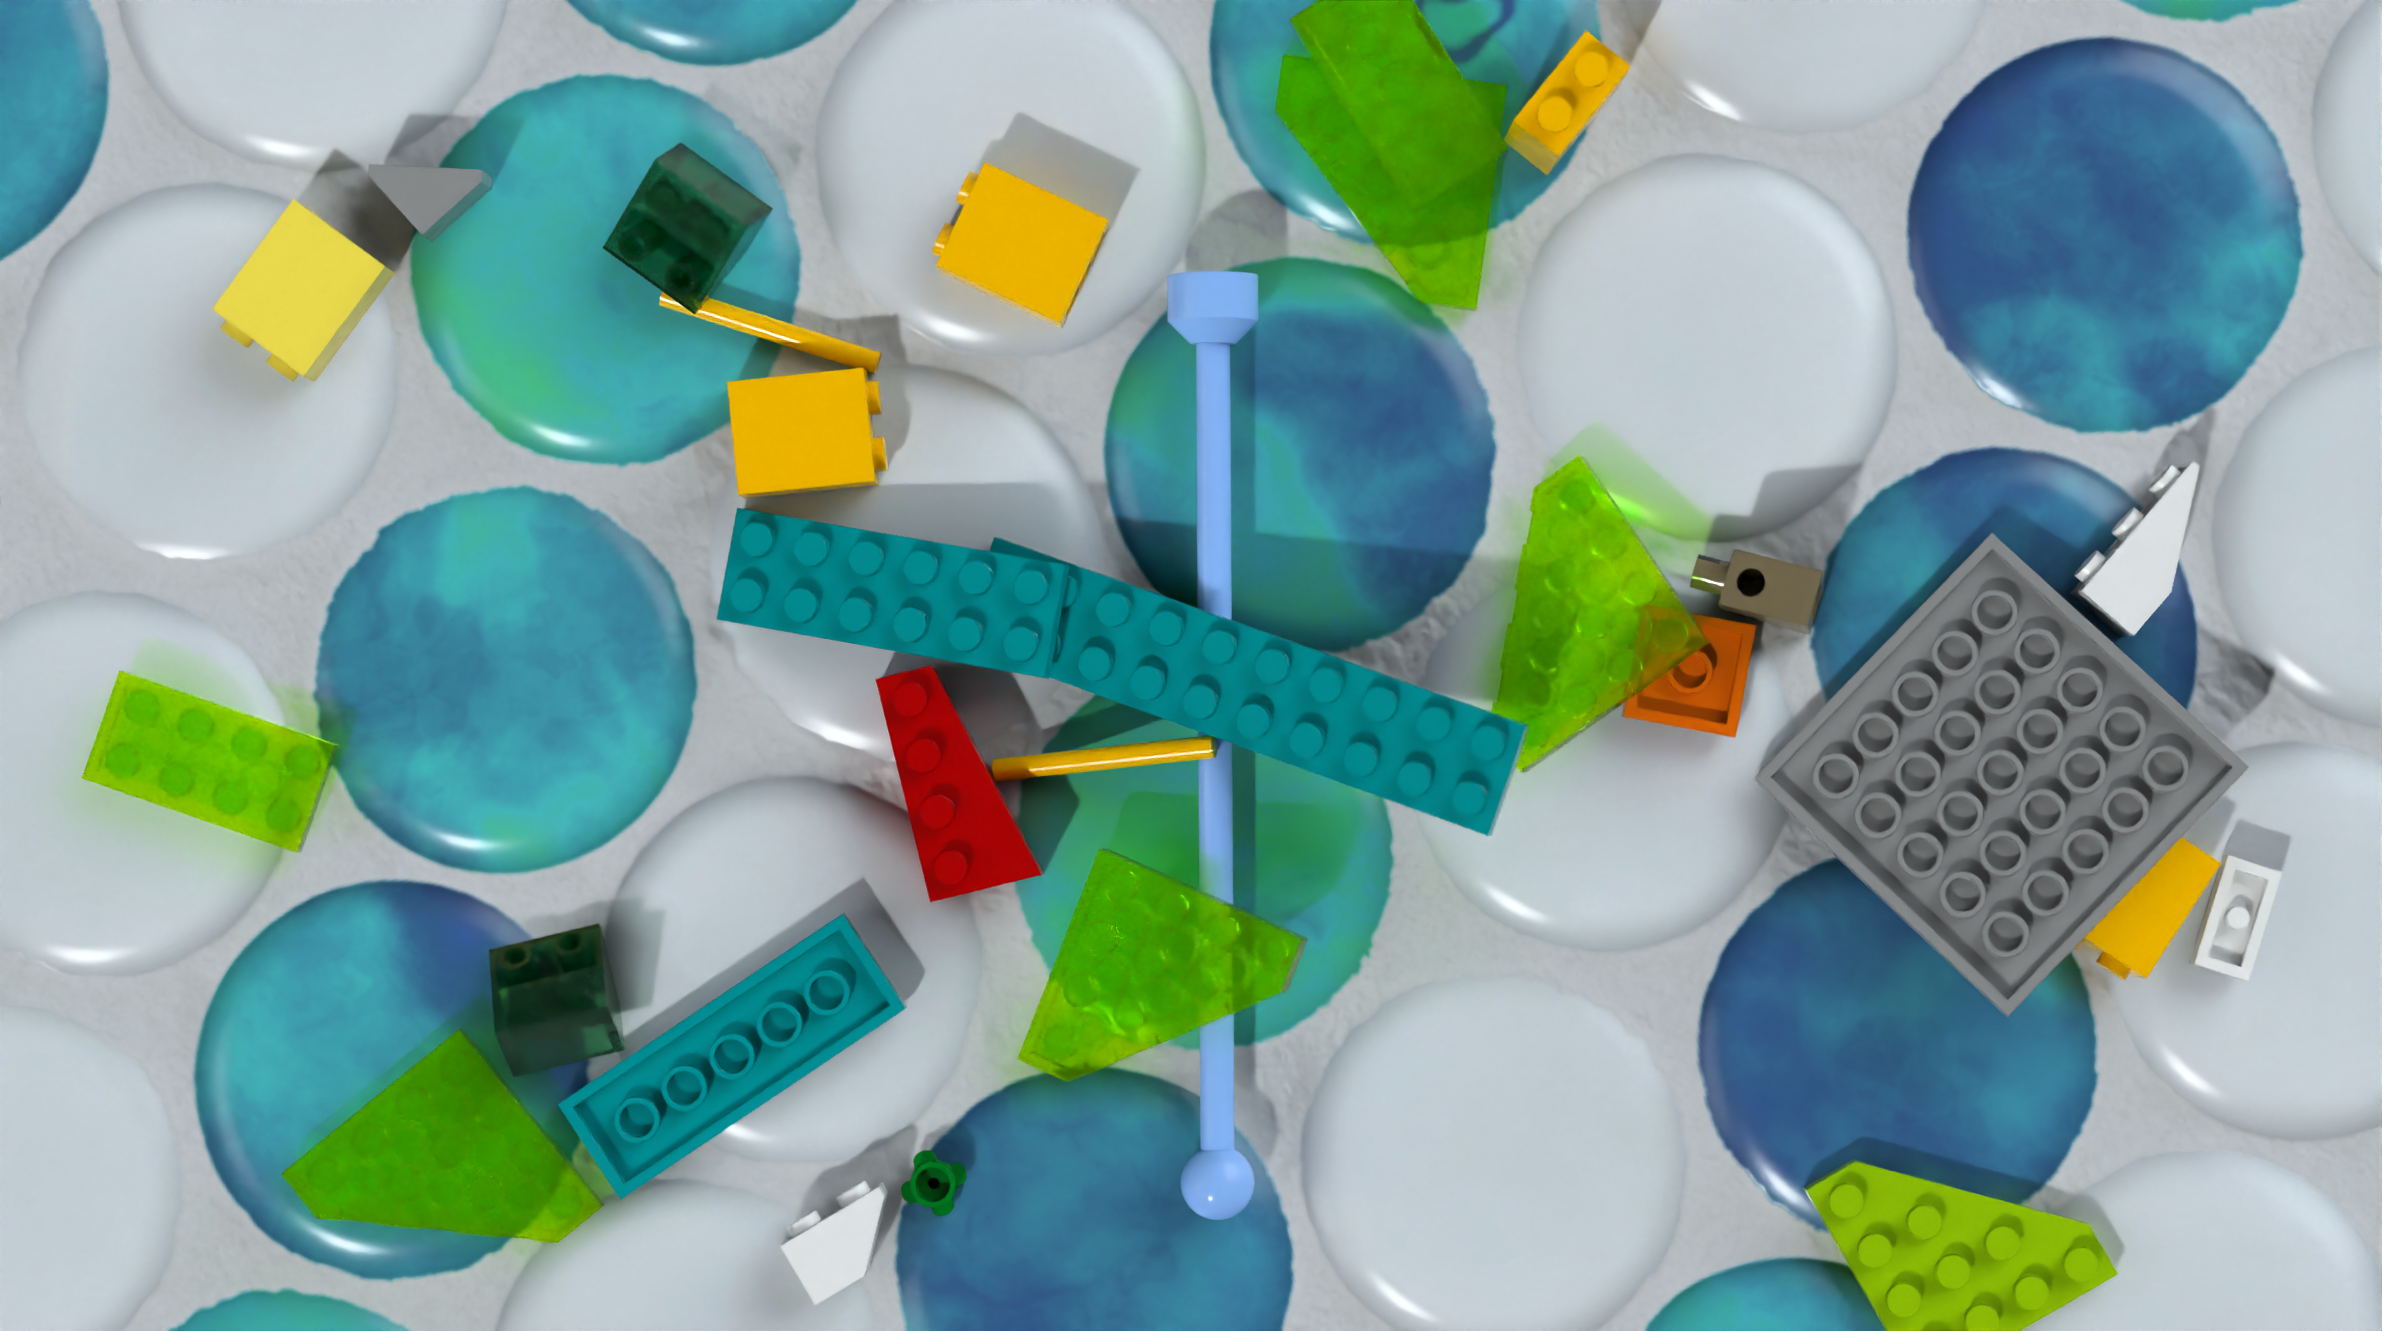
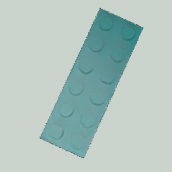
[717,508,1070,679]
[557,913,907,1199]

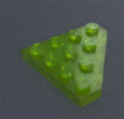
[1275,54,1507,311]
[1491,455,1710,773]
[1017,848,1308,1082]
[281,1028,605,1243]

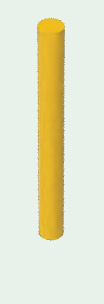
[659,284,882,374]
[992,735,1217,781]

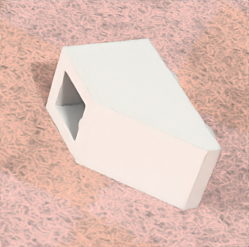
[780,1180,888,1305]

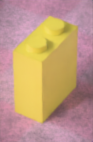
[212,199,395,382]

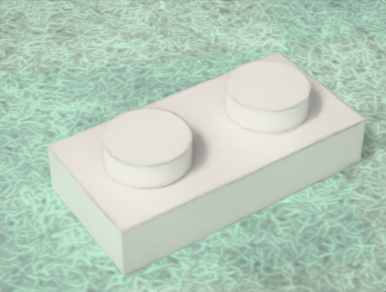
[2189,855,2283,981]

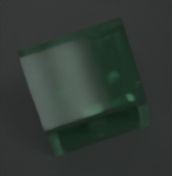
[603,143,773,314]
[489,923,625,1077]

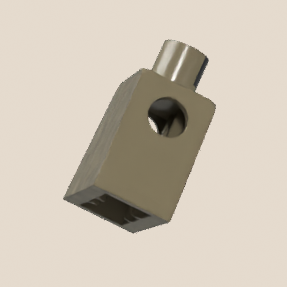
[1690,549,1825,635]

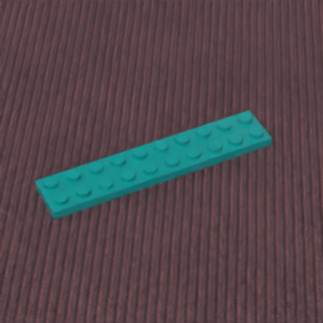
[990,537,1530,836]

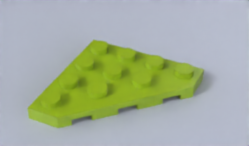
[1804,1159,2118,1331]

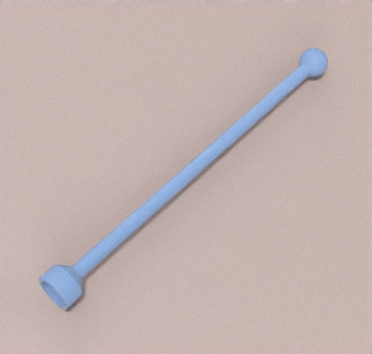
[1167,271,1259,1220]

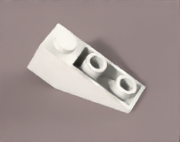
[2071,461,2200,637]

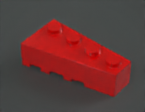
[876,665,1044,902]

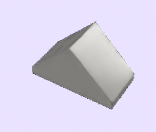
[368,164,492,242]

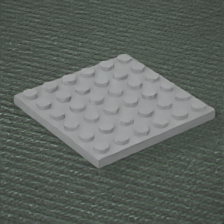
[1754,533,2249,1017]

